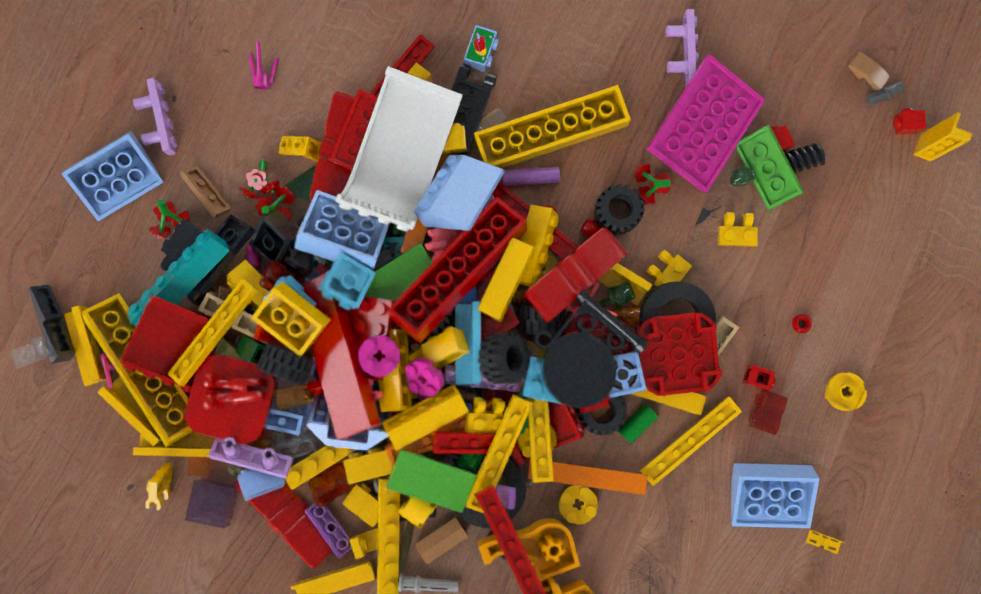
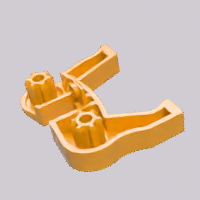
[476,518,594,594]

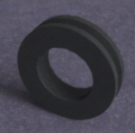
[639,282,716,324]
[457,454,526,528]

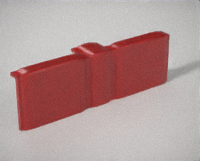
[309,91,356,202]
[522,227,627,323]
[234,480,333,570]

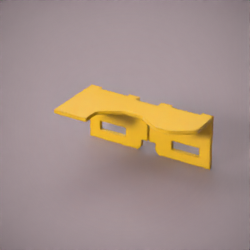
[806,529,844,554]

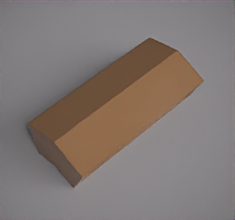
[415,517,468,564]

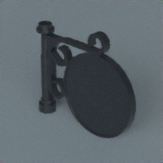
[534,289,649,408]

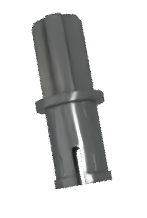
[866,81,905,106]

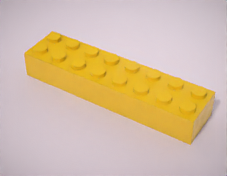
[474,85,631,169]
[82,293,194,448]

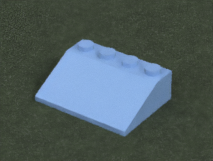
[61,131,164,221]
[413,155,504,231]
[295,190,390,271]
[731,463,819,528]

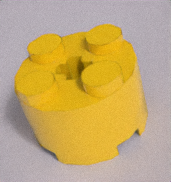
[398,496,437,529]

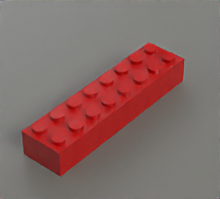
[387,197,527,343]

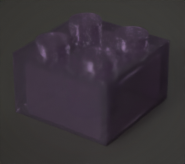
[185,478,238,528]

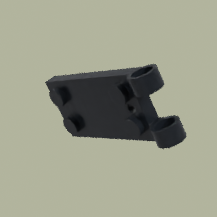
[449,63,497,156]
[187,214,255,305]

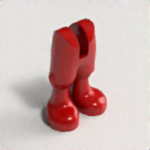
[204,372,264,410]

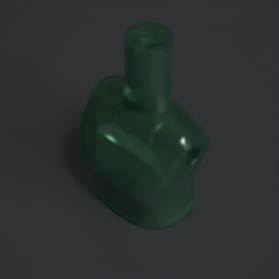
[730,168,756,187]
[599,281,636,308]

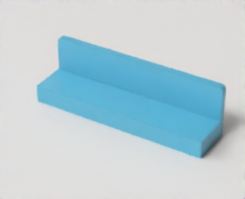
[455,301,481,384]

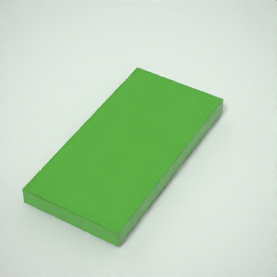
[736,125,804,211]
[364,243,433,301]
[386,449,476,513]

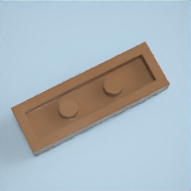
[180,166,231,218]

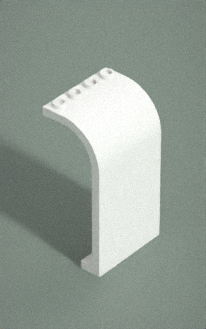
[335,66,462,232]

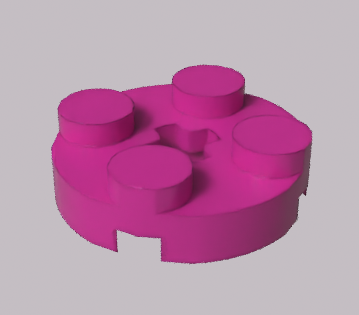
[359,335,400,377]
[405,358,444,397]

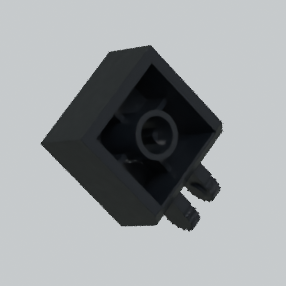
[249,211,299,268]
[161,219,205,271]

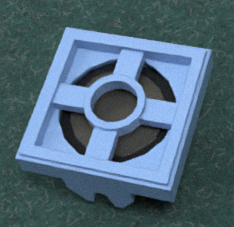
[609,351,647,398]

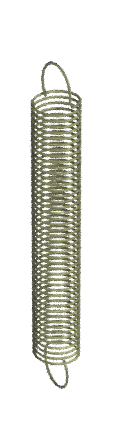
[399,521,414,573]

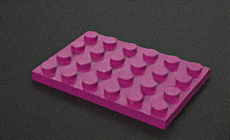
[646,54,765,193]

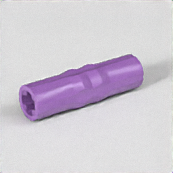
[502,166,560,186]

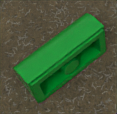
[618,404,659,445]

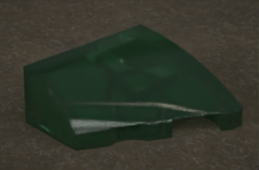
[283,165,316,203]

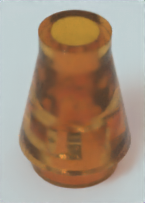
[612,305,640,324]

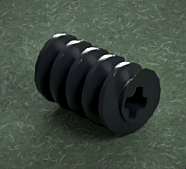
[784,143,825,173]

